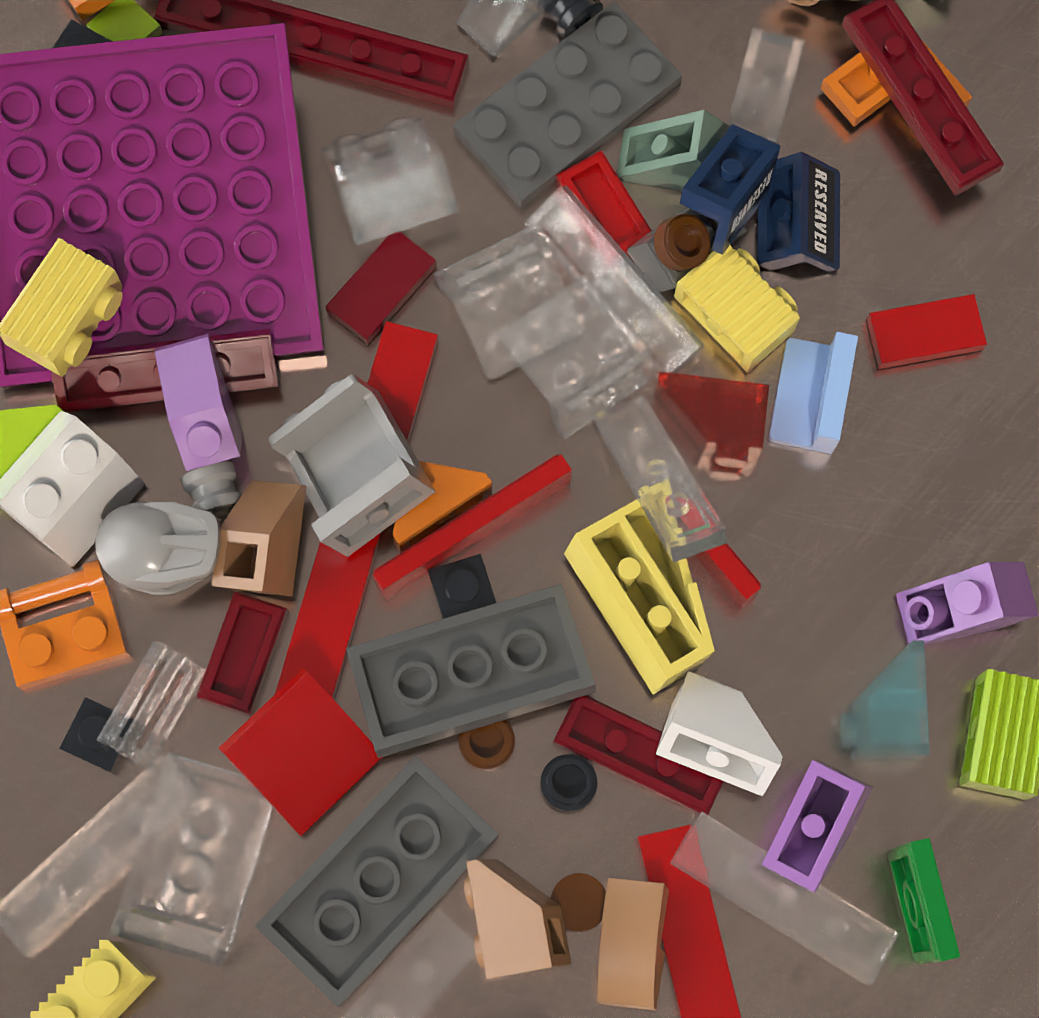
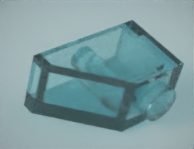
[840,640,930,761]

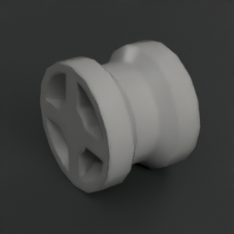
[180,461,242,520]

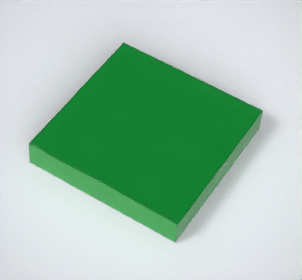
[887,838,960,964]

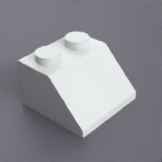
[0,411,145,568]

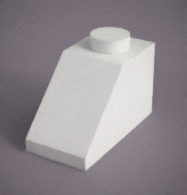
[656,671,783,796]

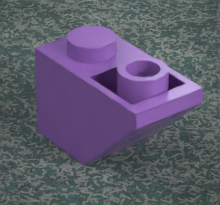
[896,562,1039,647]

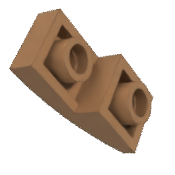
[597,878,669,1011]

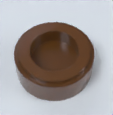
[654,214,711,271]
[458,720,515,771]
[551,873,606,933]

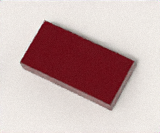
[325,228,437,345]
[196,591,289,716]

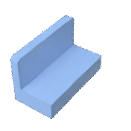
[768,332,858,454]

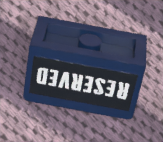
[680,124,781,255]
[758,152,840,272]

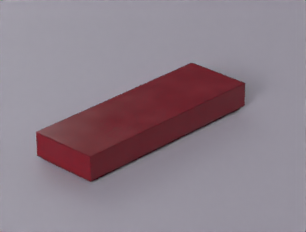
[553,695,724,818]

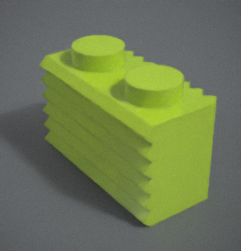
[959,669,1039,800]

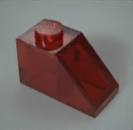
[654,371,769,467]

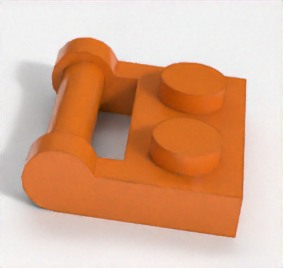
[0,559,130,690]

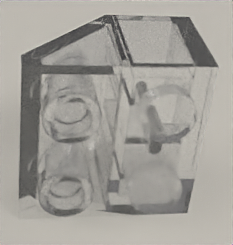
[321,117,459,245]

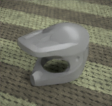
[95,502,221,596]

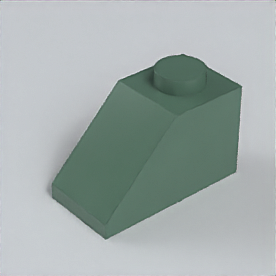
[617,110,730,191]

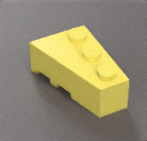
[564,481,715,695]

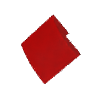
[218,668,382,836]

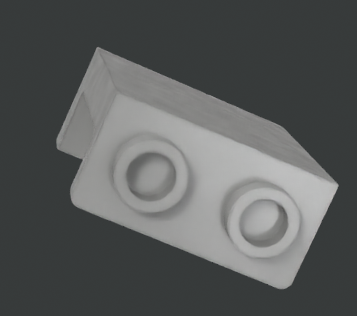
[268,374,436,557]

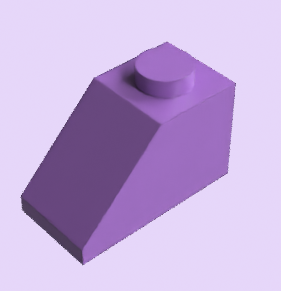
[155,334,243,471]
[762,760,873,893]

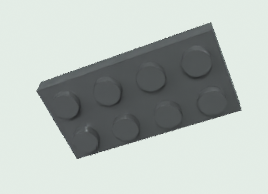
[453,1,682,209]
[346,583,596,758]
[254,755,499,1008]

